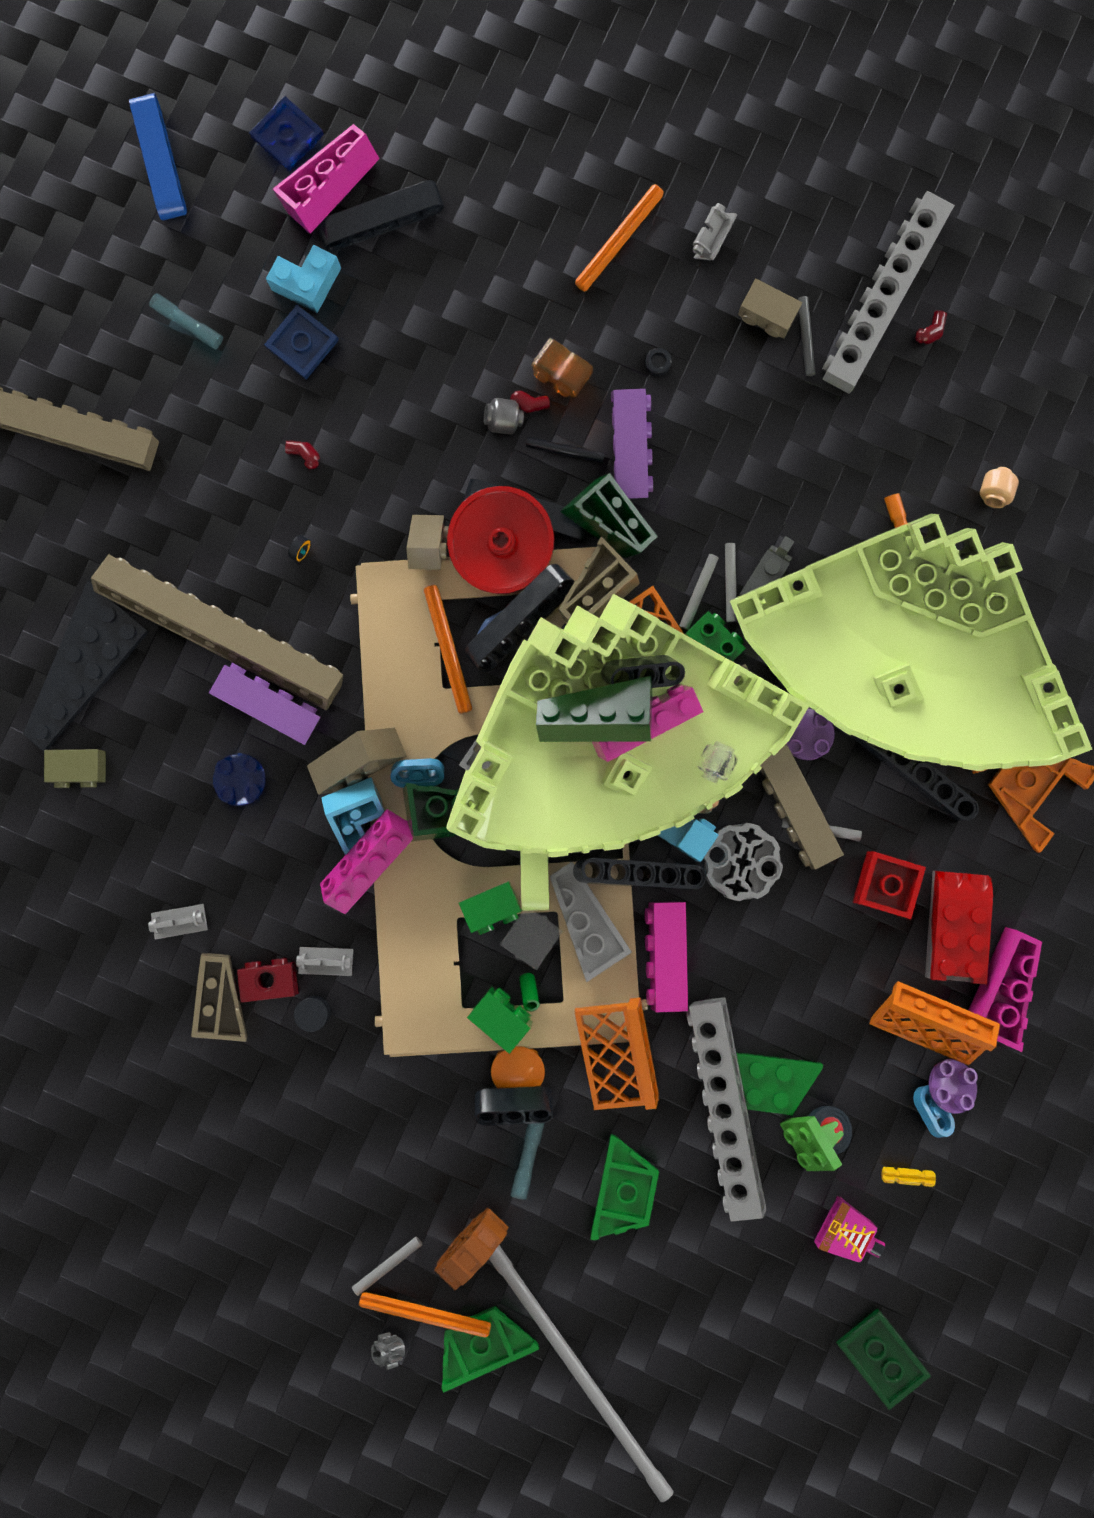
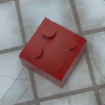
[853,851,926,919]

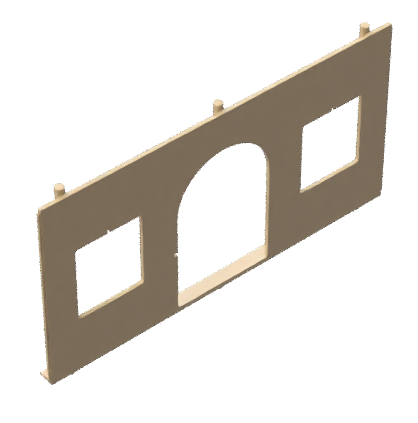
[350,547,648,1057]

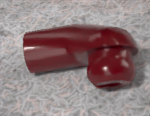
[916,311,947,344]
[510,391,550,413]
[285,441,320,469]

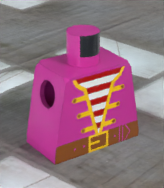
[814,1196,885,1262]

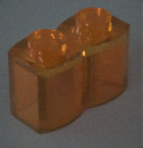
[532,338,593,398]

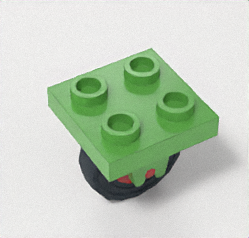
[780,1106,852,1171]

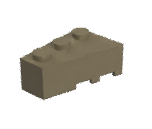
[559,537,640,623]
[307,728,407,795]
[191,953,247,1042]

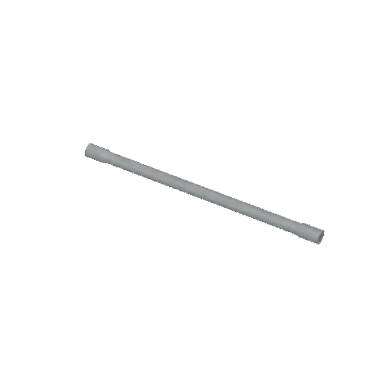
[489,1245,674,1502]

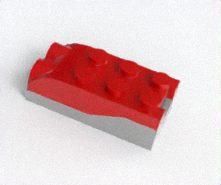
[925,871,993,985]

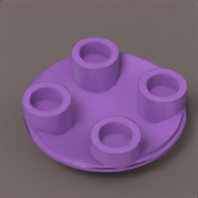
[787,707,835,760]
[929,1059,978,1114]

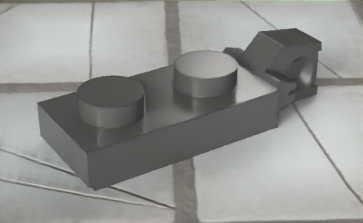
[739,536,794,596]

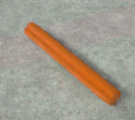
[575,184,664,292]
[424,585,472,714]
[359,1292,491,1338]

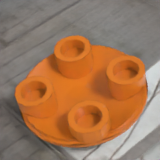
[491,1046,545,1088]

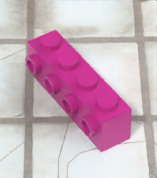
[592,684,703,762]
[320,809,413,914]
[645,901,688,1012]

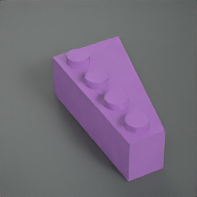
[611,389,653,498]
[209,663,320,745]

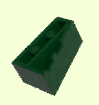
[560,473,657,558]

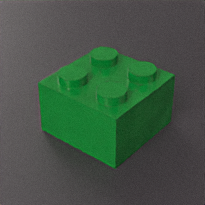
[467,987,533,1054]

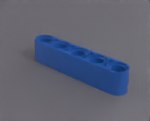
[129,93,187,221]

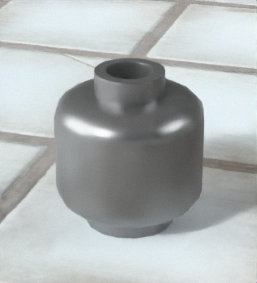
[484,398,524,434]

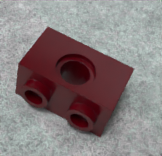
[237,958,299,1003]

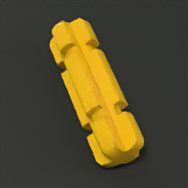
[881,1167,936,1187]

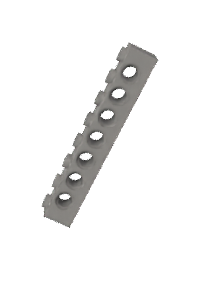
[822,191,955,394]
[687,997,767,1222]

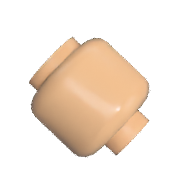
[980,467,1019,508]

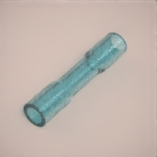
[149,293,223,349]
[511,1123,545,1200]

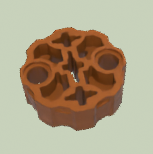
[434,1208,509,1290]

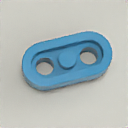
[390,758,445,788]
[913,1085,955,1138]

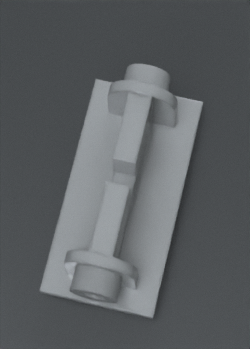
[692,203,737,260]
[148,904,208,939]
[296,947,353,976]

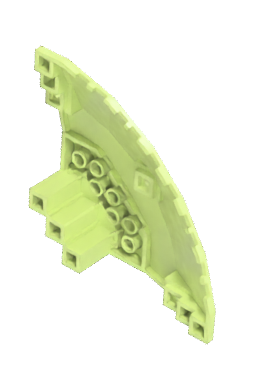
[730,514,1092,771]
[446,594,810,857]

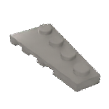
[550,862,632,982]

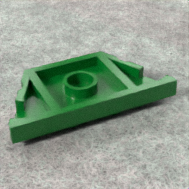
[719,1052,823,1115]
[590,1134,659,1240]
[442,1306,539,1393]

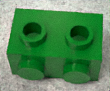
[685,611,746,662]
[459,881,522,935]

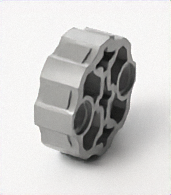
[703,823,783,901]

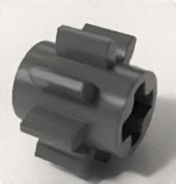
[371,1332,405,1370]

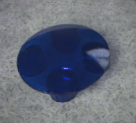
[213,753,265,806]

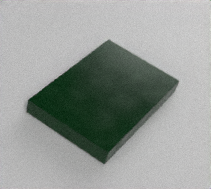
[836,1308,931,1410]

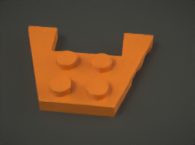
[988,758,1094,853]

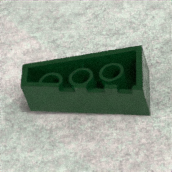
[536,676,653,742]
[403,783,459,842]

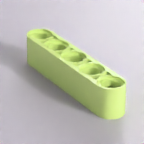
[520,851,549,911]

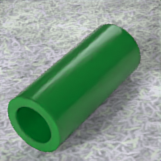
[519,973,540,1012]

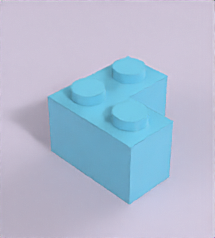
[266,245,341,313]
[321,777,385,855]
[658,818,719,862]

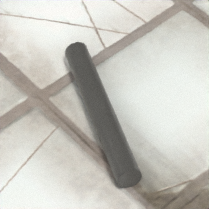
[798,296,816,376]

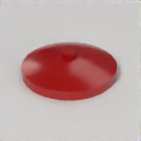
[447,486,555,594]

